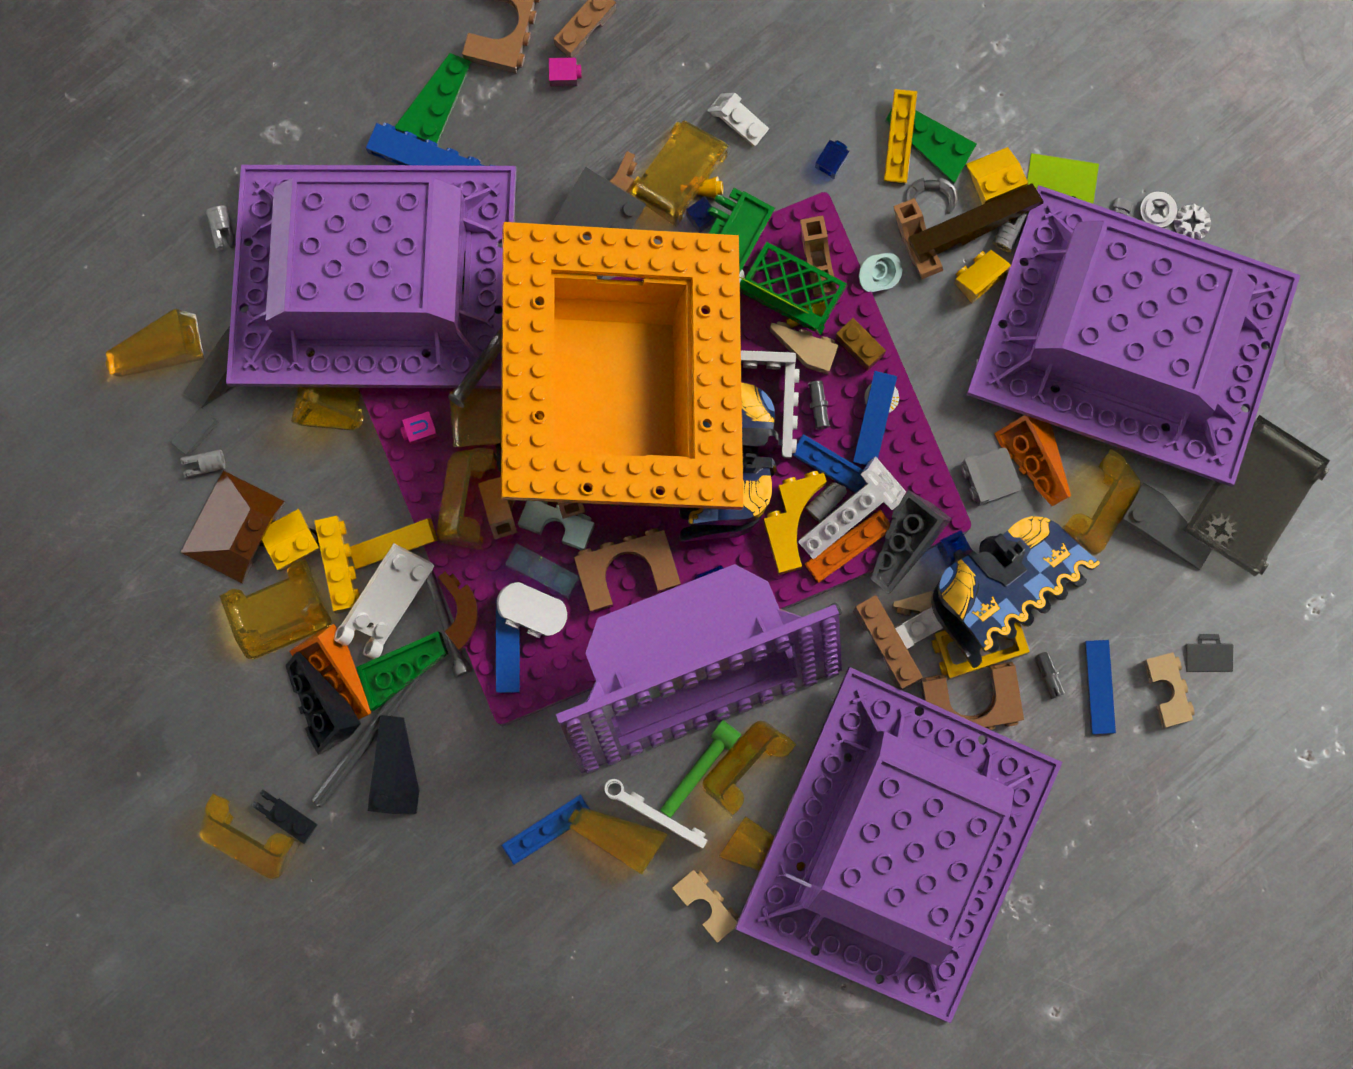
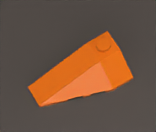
[994,415,1071,506]
[289,624,371,720]

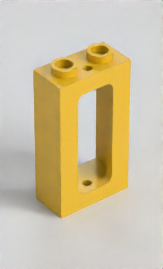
[931,623,1030,680]

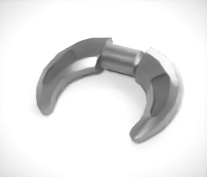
[906,178,958,213]

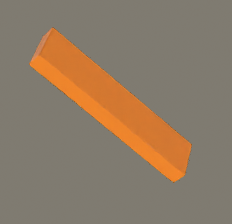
[804,509,891,583]

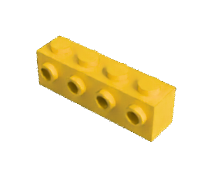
[314,516,360,614]

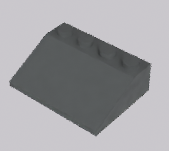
[551,166,646,279]

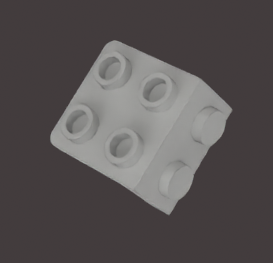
[961,448,1021,506]

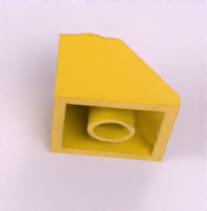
[966,147,1028,205]
[954,250,1011,304]
[262,509,320,572]

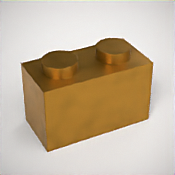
[835,318,886,371]

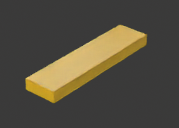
[884,89,918,183]
[350,518,438,569]

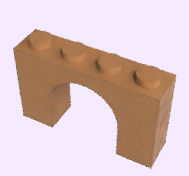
[462,0,541,74]
[478,477,585,539]
[574,528,681,613]
[853,595,923,691]
[920,662,1024,730]

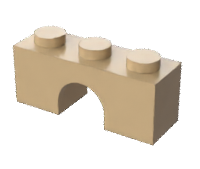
[1143,652,1195,729]
[672,870,739,943]

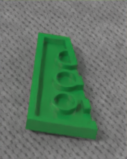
[395,53,472,144]
[885,109,977,184]
[356,631,449,711]

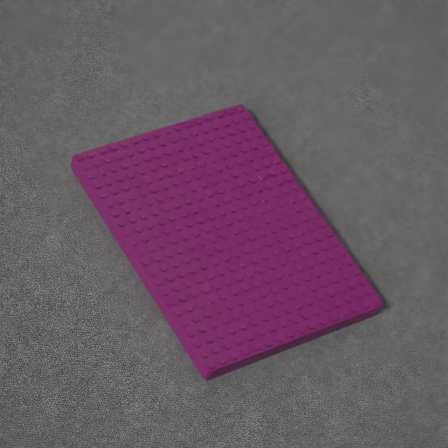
[359,192,971,726]

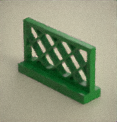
[740,242,847,335]

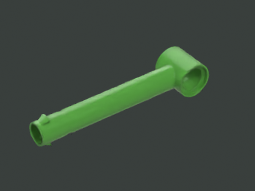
[660,720,742,818]

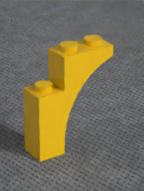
[763,471,827,575]

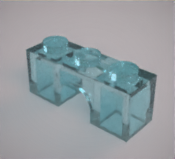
[505,543,580,600]

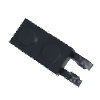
[251,789,318,844]

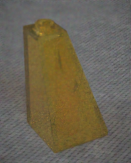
[106,309,205,377]
[568,807,668,874]
[719,816,804,871]

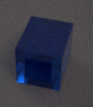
[815,140,850,179]
[686,197,716,233]
[937,530,972,567]

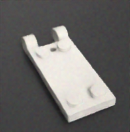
[334,543,434,660]
[605,779,708,850]

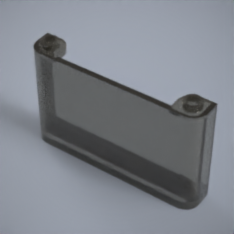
[1184,415,1330,577]

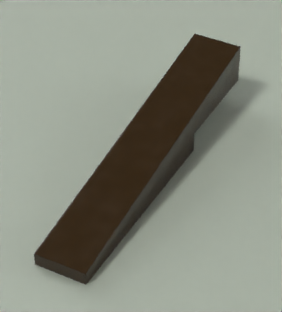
[908,183,1044,263]

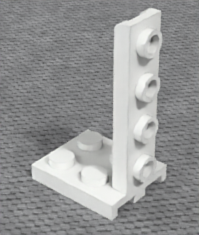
[741,351,799,458]
[798,456,906,559]

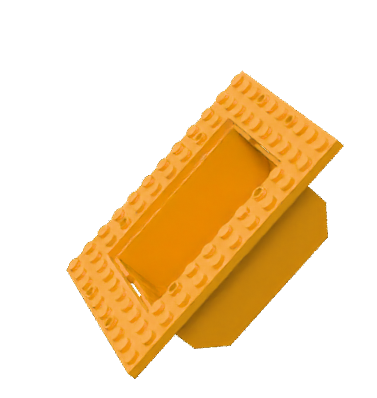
[501,222,743,510]

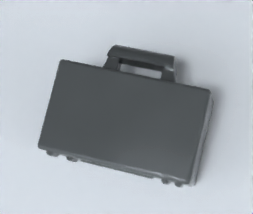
[1186,634,1234,672]

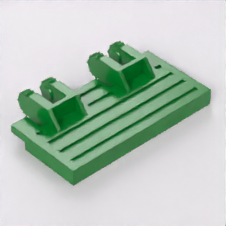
[708,188,775,274]

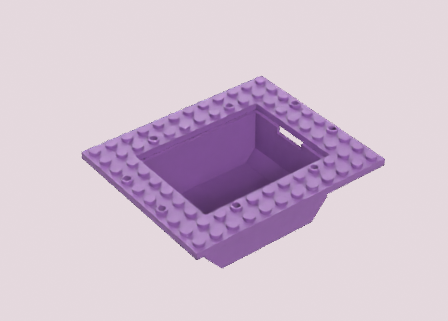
[226,165,517,389]
[967,185,1301,487]
[556,564,842,774]
[735,667,1063,1023]

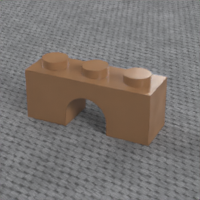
[554,0,617,58]

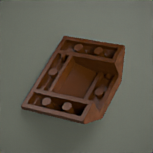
[180,470,285,584]

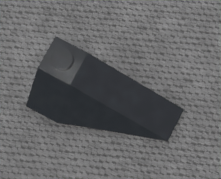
[285,652,361,755]
[368,715,420,814]

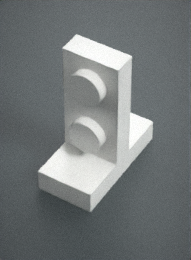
[707,93,769,146]
[894,607,943,649]

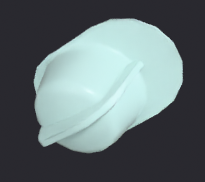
[859,253,903,292]

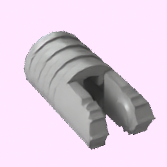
[206,205,236,250]
[993,213,1028,252]
[180,449,225,478]
[805,482,847,523]

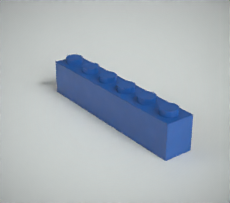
[366,123,495,166]

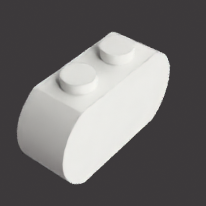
[496,582,567,638]

